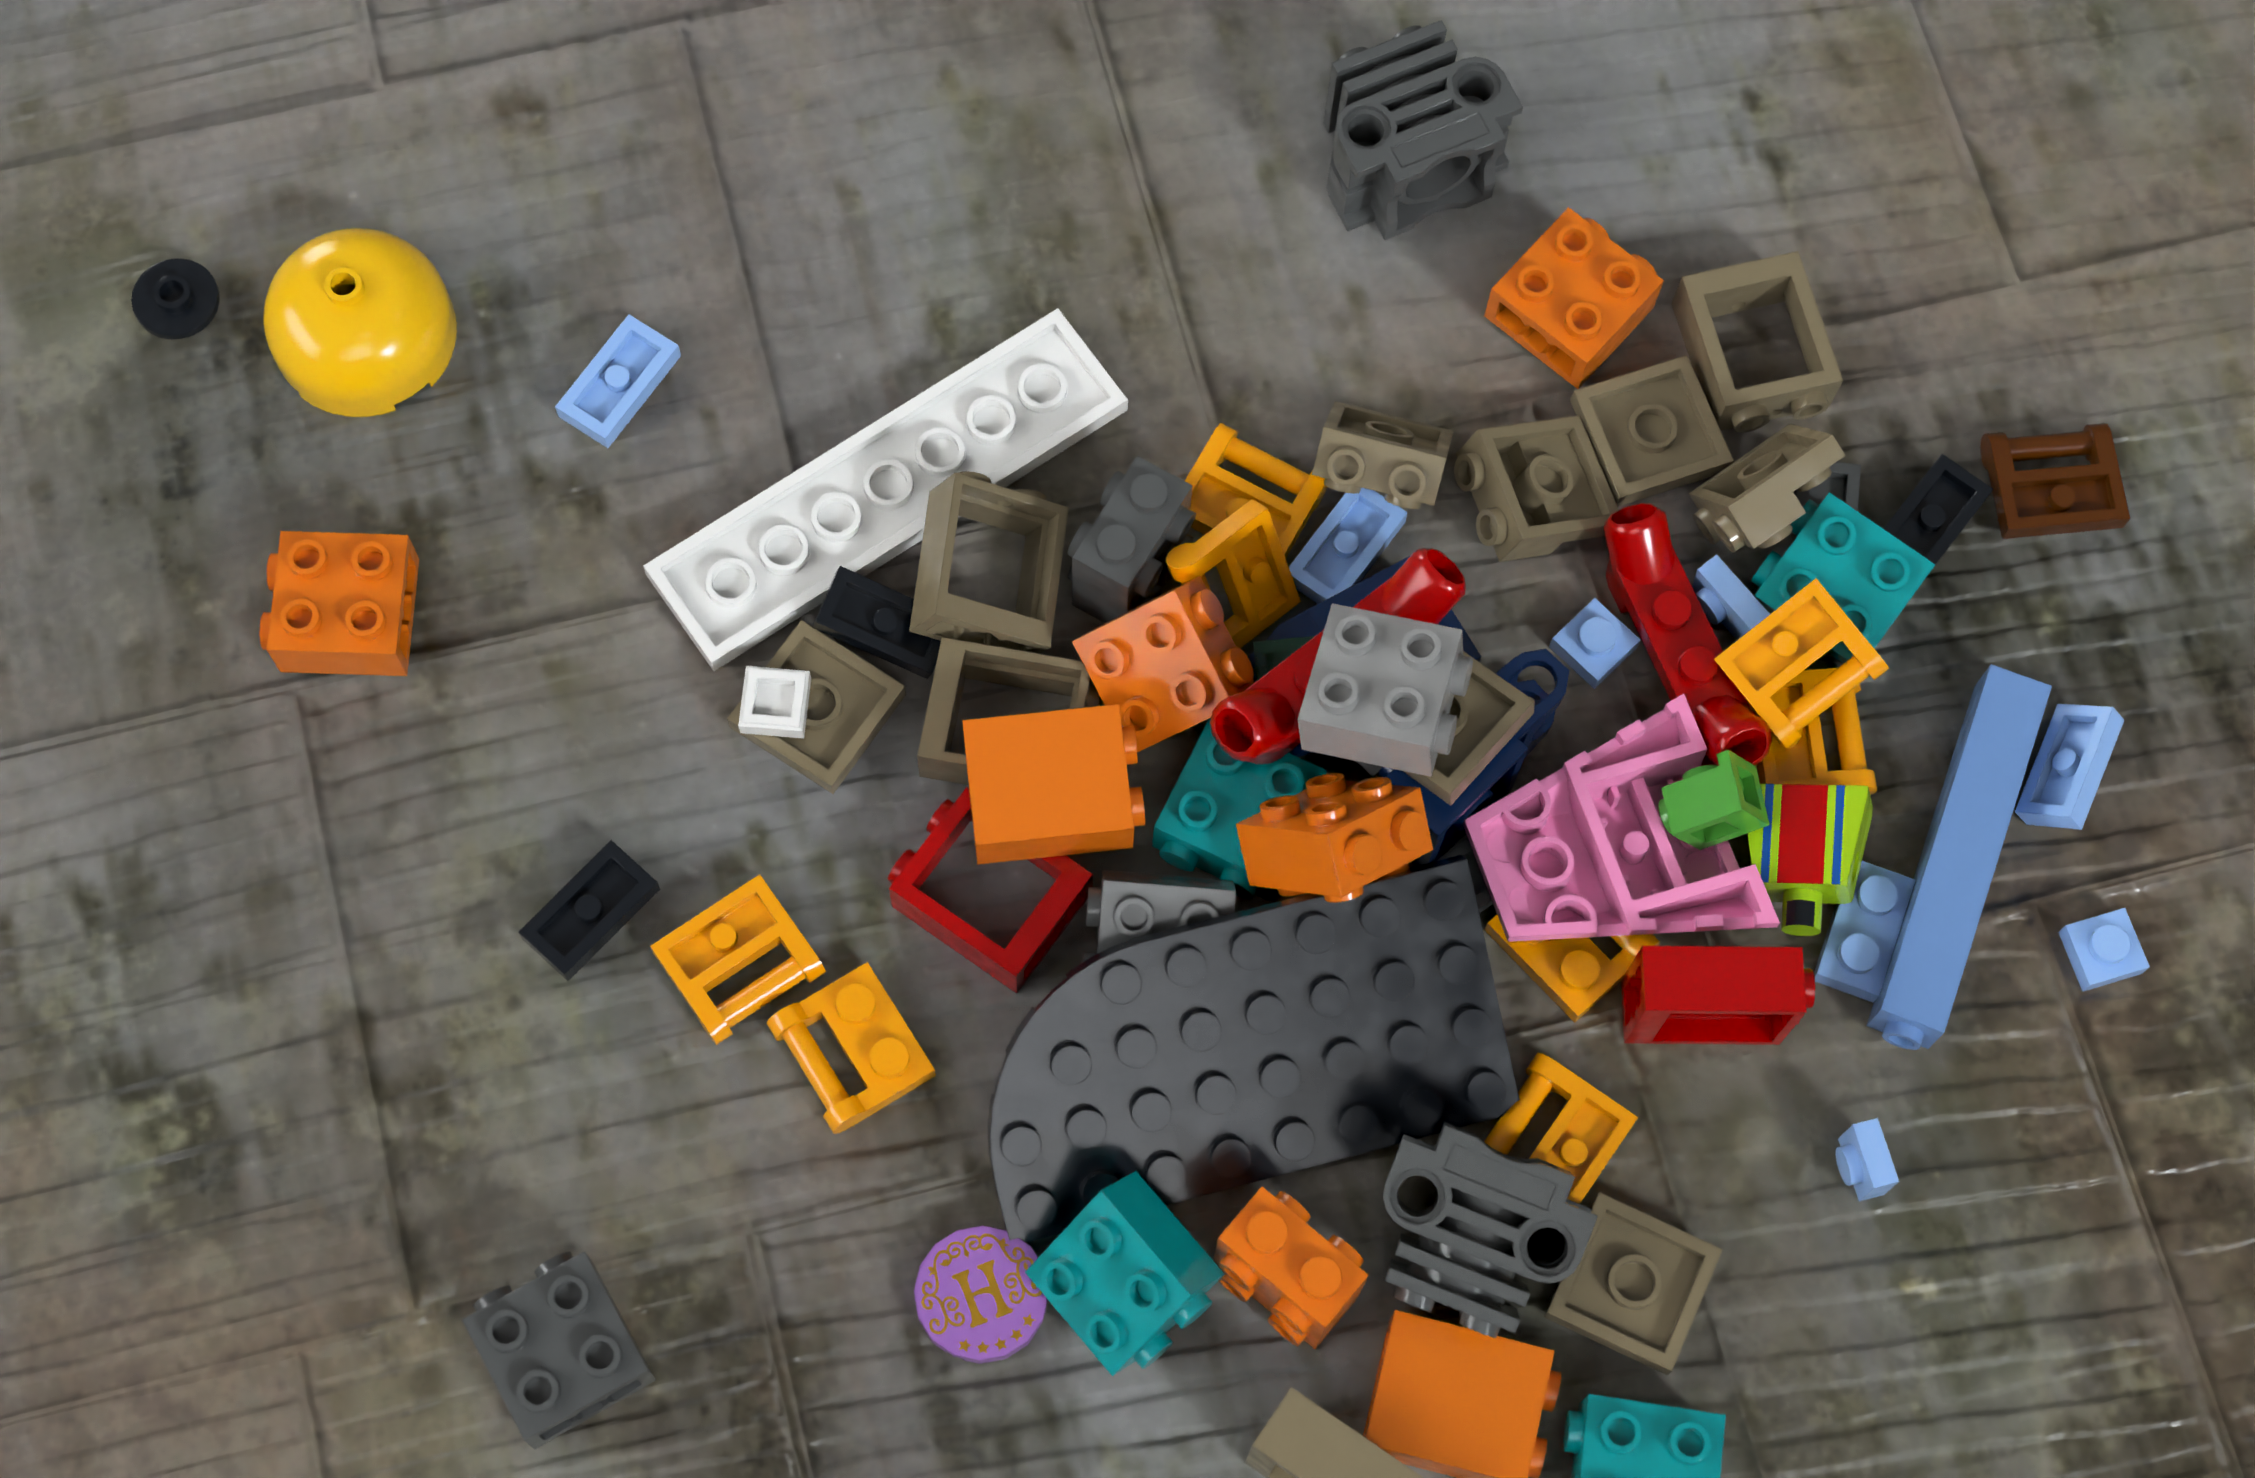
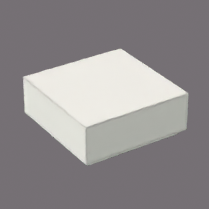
[738,666,811,739]

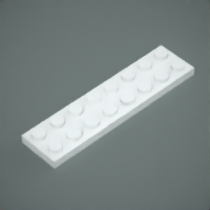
[643,308,1128,671]

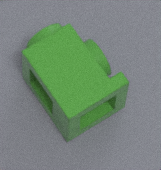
[1658,750,1770,850]

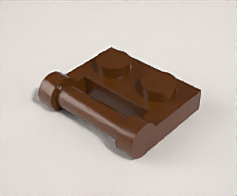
[1980,423,2130,539]

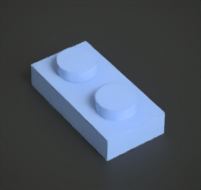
[555,314,681,448]
[1289,487,1408,604]
[1692,554,1770,643]
[2015,704,2124,830]
[1814,860,1916,1002]

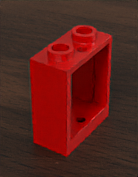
[888,787,1093,994]
[1621,945,1815,1045]

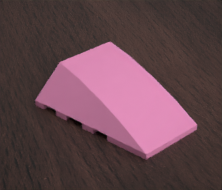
[1463,694,1780,942]

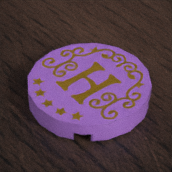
[914,1226,1048,1364]

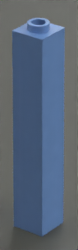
[1866,664,2052,1050]

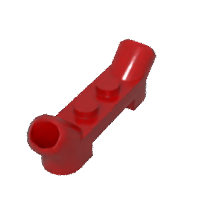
[1604,503,1772,766]
[1210,548,1466,764]

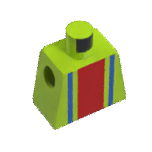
[1748,784,1873,936]

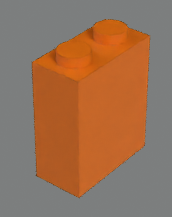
[962,704,1145,865]
[1362,1310,1561,1478]

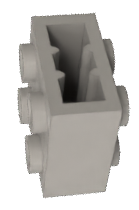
[1298,603,1473,777]

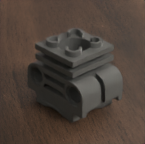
[1323,20,1523,240]
[1383,1121,1598,1338]

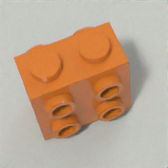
[1484,207,1664,389]
[259,531,419,676]
[1072,576,1255,752]
[1236,773,1433,903]
[1213,1186,1369,1349]

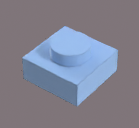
[1549,598,1641,689]
[2058,908,2150,992]
[1836,1118,1899,1201]

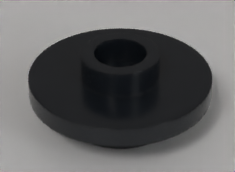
[131,258,220,340]

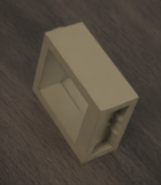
[1672,251,1843,432]
[909,471,1069,654]
[917,637,1101,785]
[1245,1387,1423,1478]

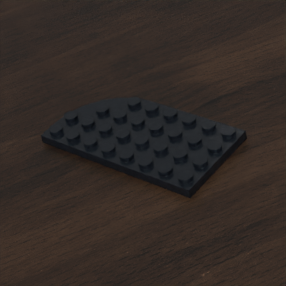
[988,855,1519,1243]

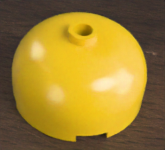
[264,228,457,417]

